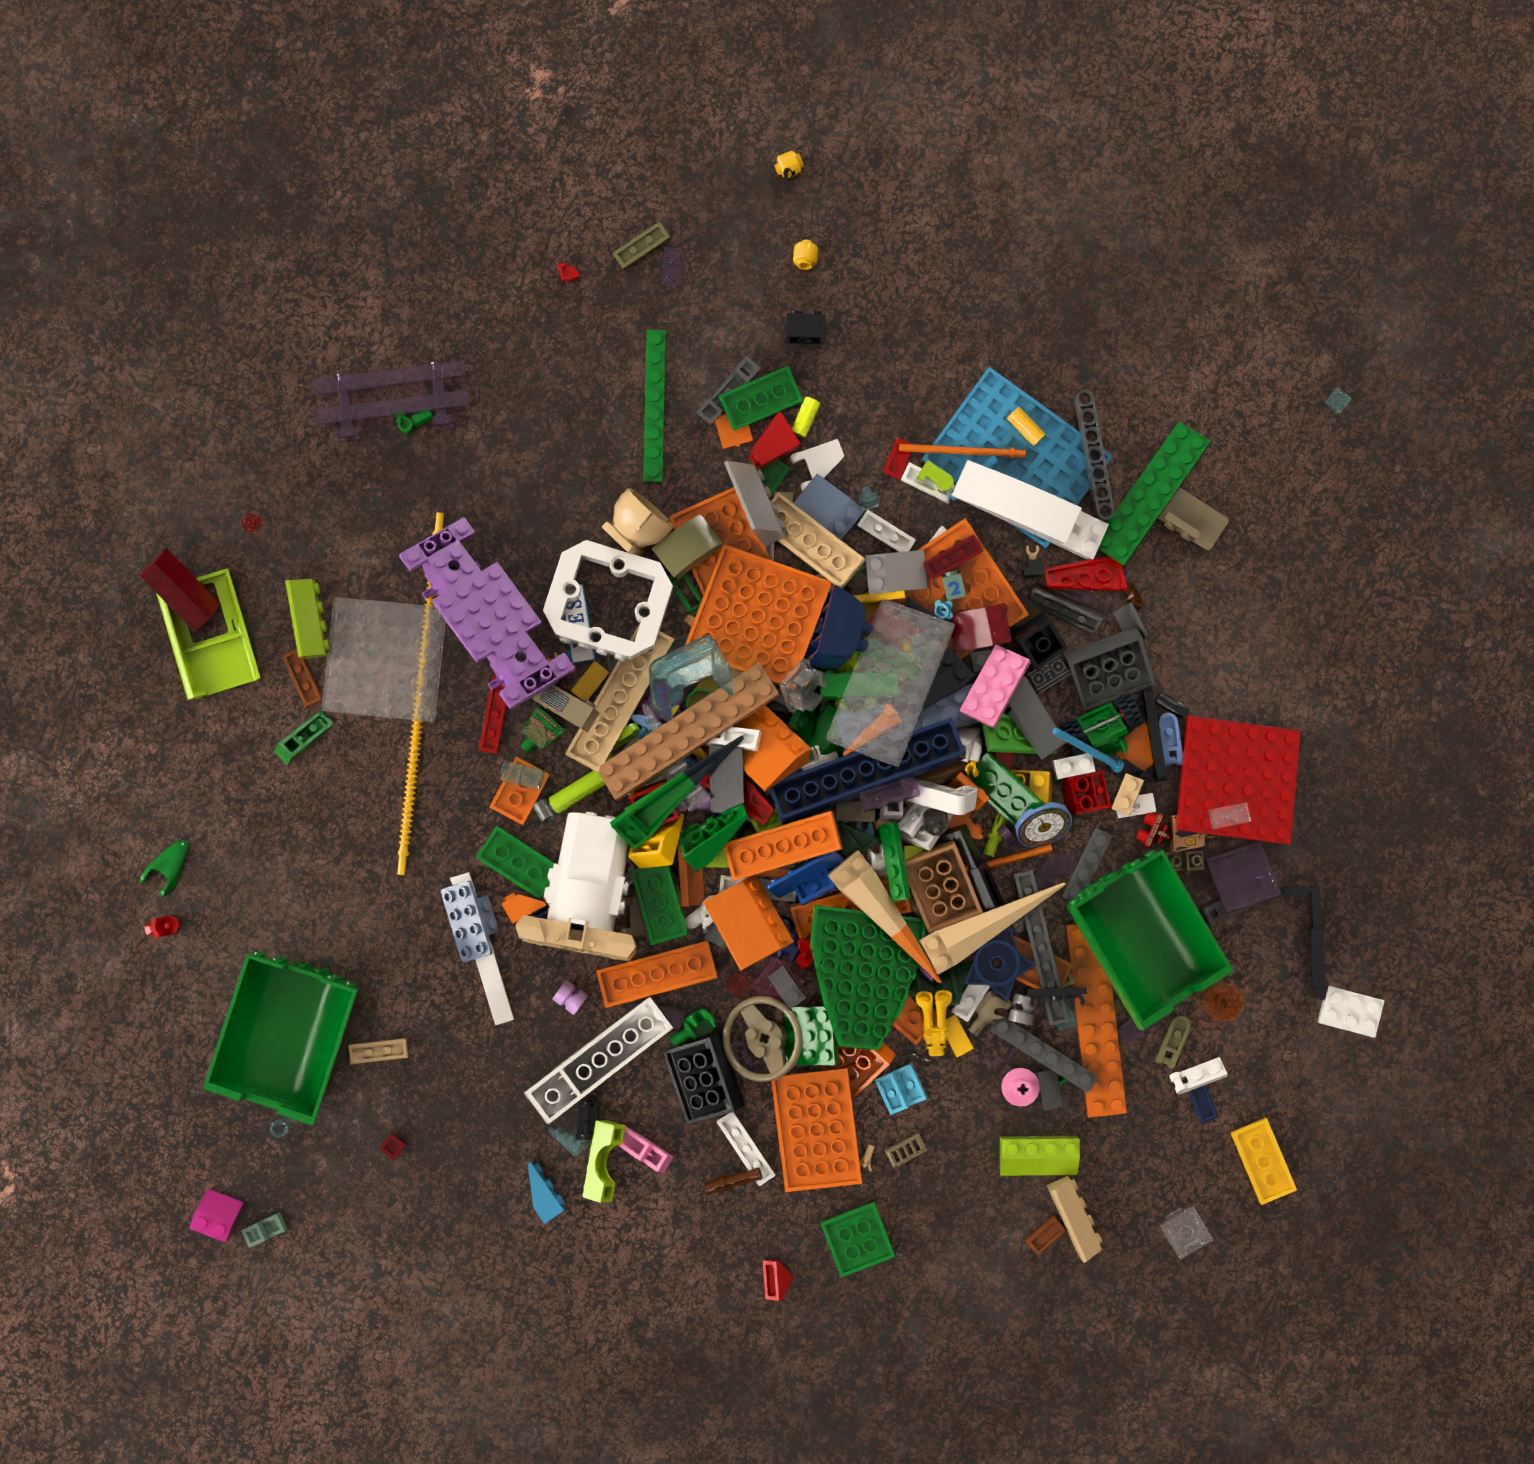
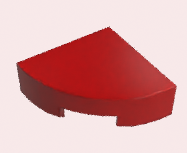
[557,263,581,283]

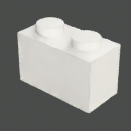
[1051,753,1095,780]

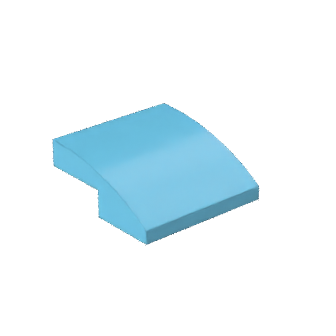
[875,1063,928,1115]

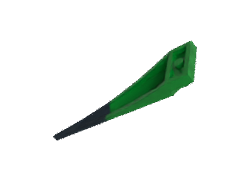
[610,735,744,850]

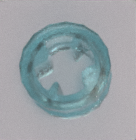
[270,1119,288,1137]

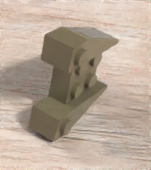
[533,685,600,732]

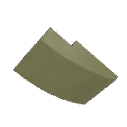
[652,515,724,580]

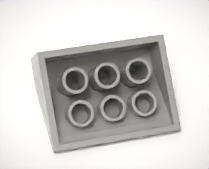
[724,461,786,546]

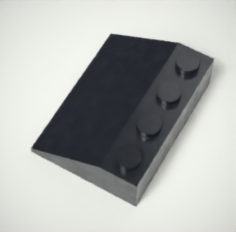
[662,1032,745,1125]

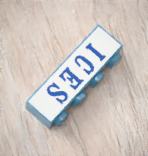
[563,584,596,665]

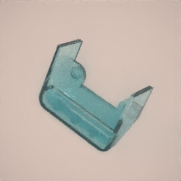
[649,635,734,722]

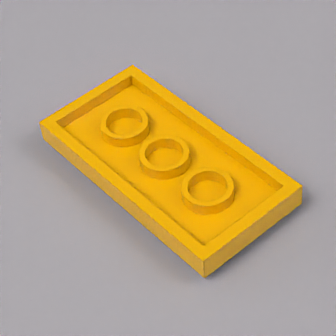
[1230,1118,1297,1205]

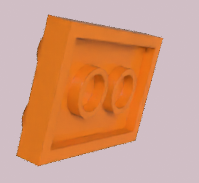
[489,756,551,825]

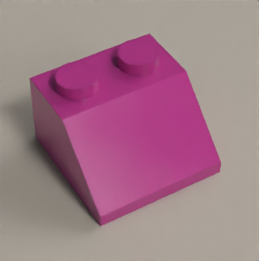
[189,1188,244,1242]

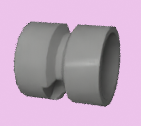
[1008,993,1038,1025]

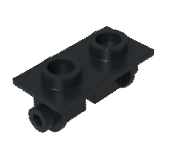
[576,1099,598,1140]

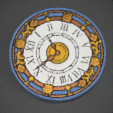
[1015,802,1072,847]

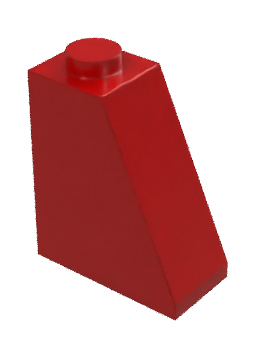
[749,412,801,470]

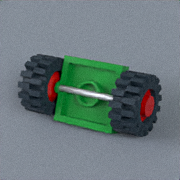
[1060,693,1143,756]

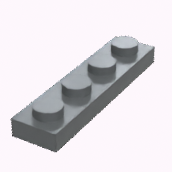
[1061,827,1112,901]

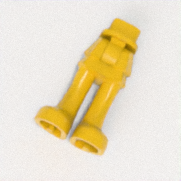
[915,990,952,1056]

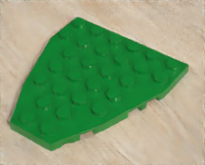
[810,905,926,1051]

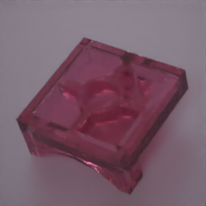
[751,956,805,1011]

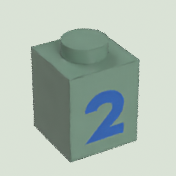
[942,571,966,601]

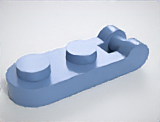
[1158,713,1183,767]

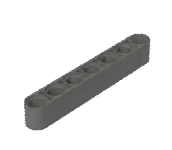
[1074,389,1115,522]

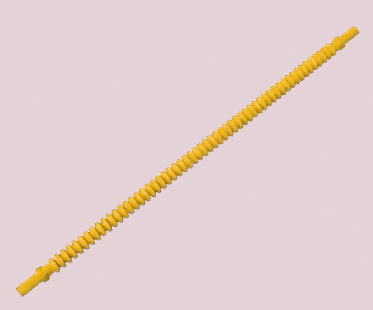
[397,512,444,875]

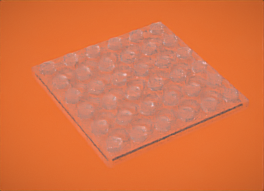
[321,597,445,722]

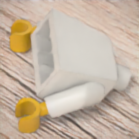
[956,726,982,777]

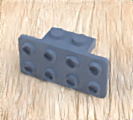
[441,881,499,962]

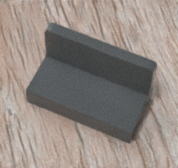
[1112,602,1149,639]

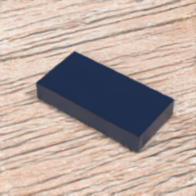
[1188,1085,1219,1124]

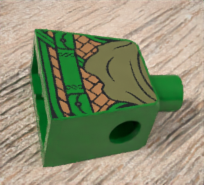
[520,706,567,754]

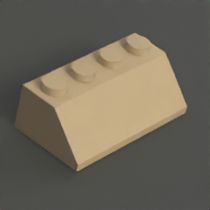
[1047,1176,1103,1263]

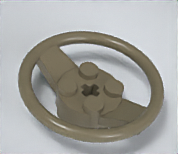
[722,996,803,1082]

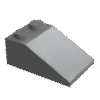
[865,550,927,594]

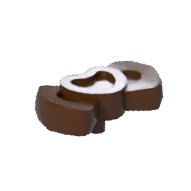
[1124,583,1144,610]

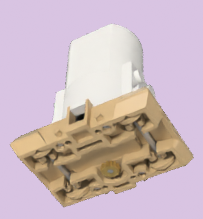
[516,812,637,962]

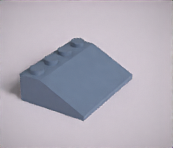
[787,474,865,570]

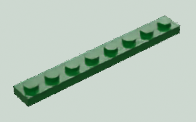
[643,330,666,483]

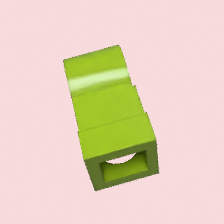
[916,460,954,492]

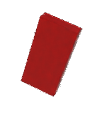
[883,437,912,480]

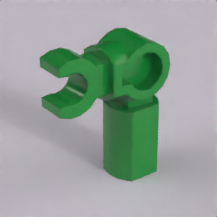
[390,403,435,434]

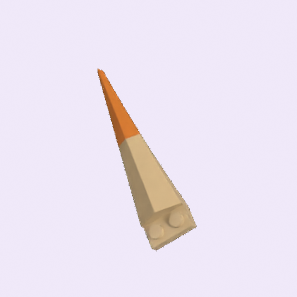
[827,850,941,983]

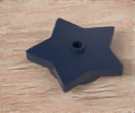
[964,927,1035,1000]

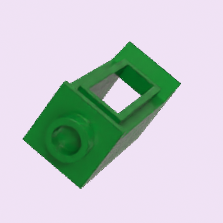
[668,574,702,617]

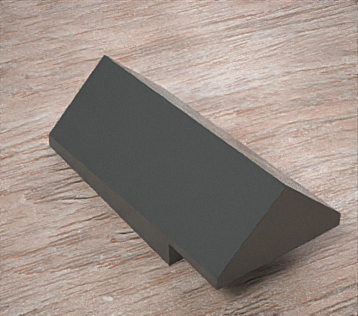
[1008,676,1068,760]

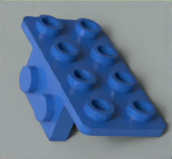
[767,851,844,906]

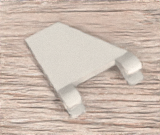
[790,439,844,491]

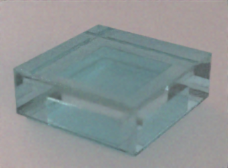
[1324,387,1352,414]

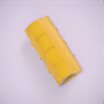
[1007,407,1046,446]

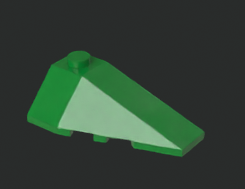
[800,704,845,772]
[678,804,748,872]

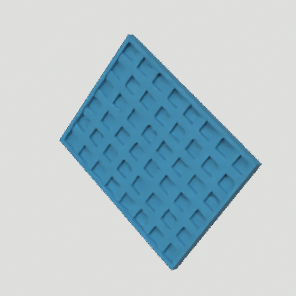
[922,367,1113,549]

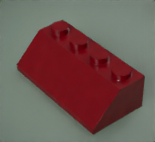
[138,548,220,632]

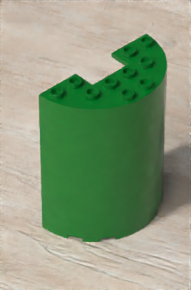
[1067,849,1234,1030]
[203,951,359,1126]

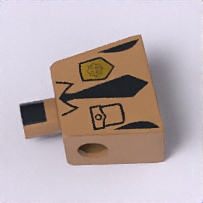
[1169,815,1215,852]

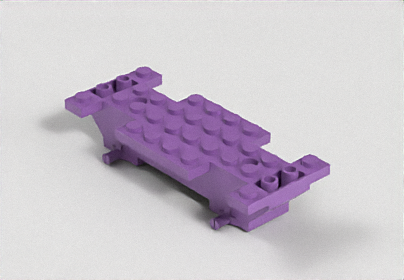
[399,517,575,710]

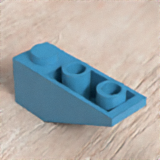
[528,1160,566,1224]

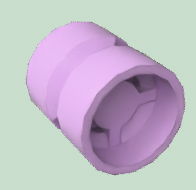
[552,979,588,1015]

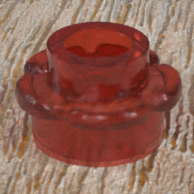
[241,513,260,532]

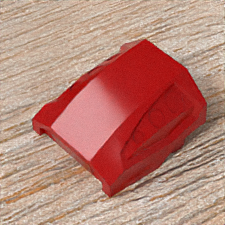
[1063,770,1112,816]

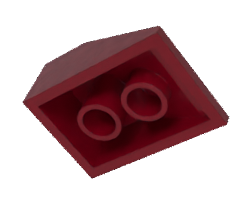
[948,603,1012,652]

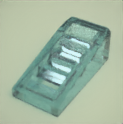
[548,1125,587,1157]

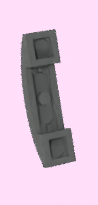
[696,356,761,425]

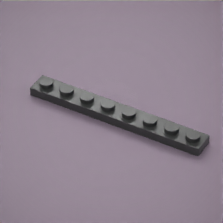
[1014,870,1070,1026]

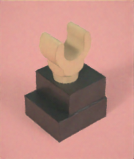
[1022,545,1044,578]

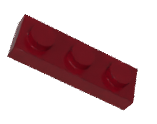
[923,534,983,580]

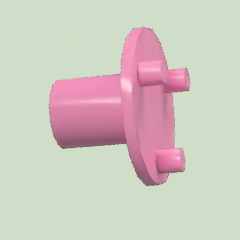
[1001,1068,1040,1107]

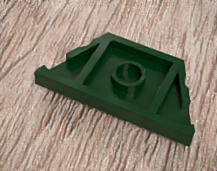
[814,821,879,872]
[909,963,971,1011]

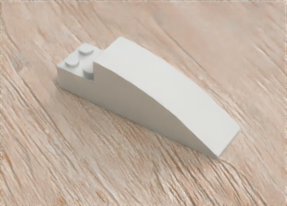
[951,460,1109,559]
[524,997,673,1124]

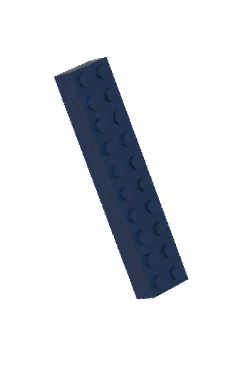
[770,717,966,825]

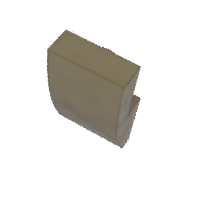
[1165,850,1204,871]

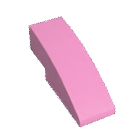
[618,1126,674,1173]

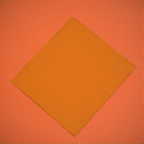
[1116,722,1153,771]

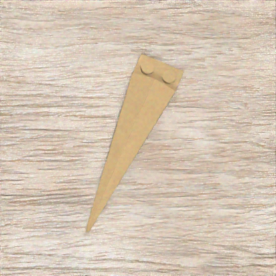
[919,883,1066,974]

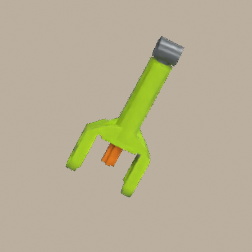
[533,723,664,824]

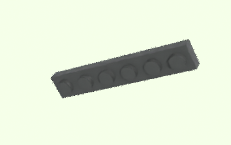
[989,1016,1098,1093]

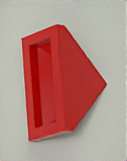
[763,1260,794,1301]

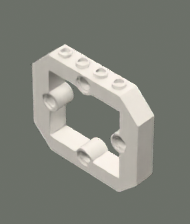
[543,540,673,661]

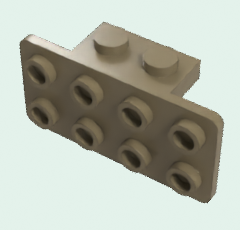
[1158,488,1229,551]

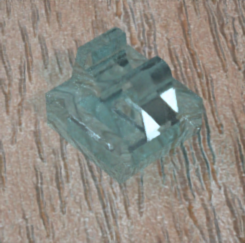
[858,486,879,510]

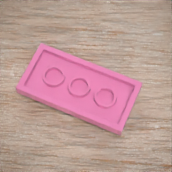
[959,645,1031,729]

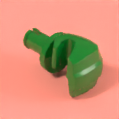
[669,1008,717,1047]

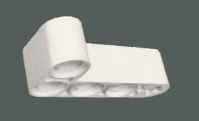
[900,777,978,815]

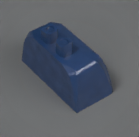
[804,585,873,668]

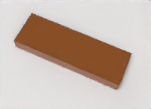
[282,649,323,708]

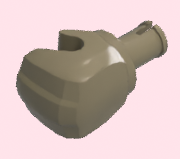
[968,990,1012,1037]

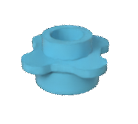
[934,600,953,619]

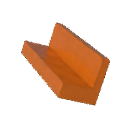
[678,829,705,907]

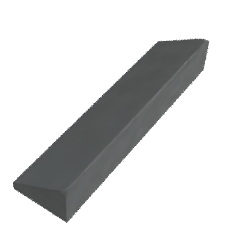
[1028,583,1104,635]

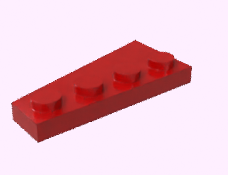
[1044,556,1127,591]
[700,772,776,825]

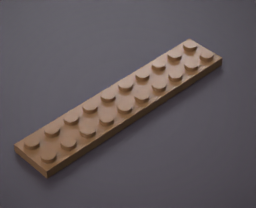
[599,663,780,801]

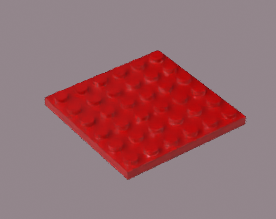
[1176,716,1301,845]

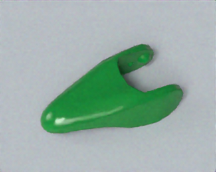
[140,840,188,897]

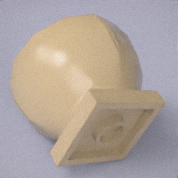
[602,488,674,557]

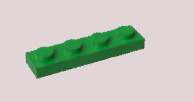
[879,822,911,902]

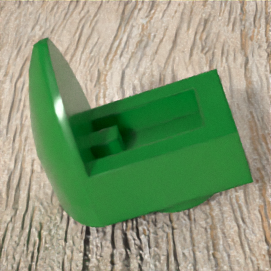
[1099,736,1128,756]

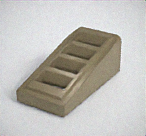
[884,1133,927,1169]

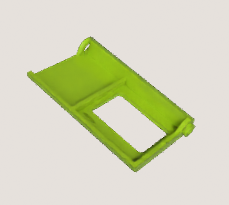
[156,568,261,701]

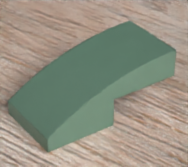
[241,1212,288,1248]

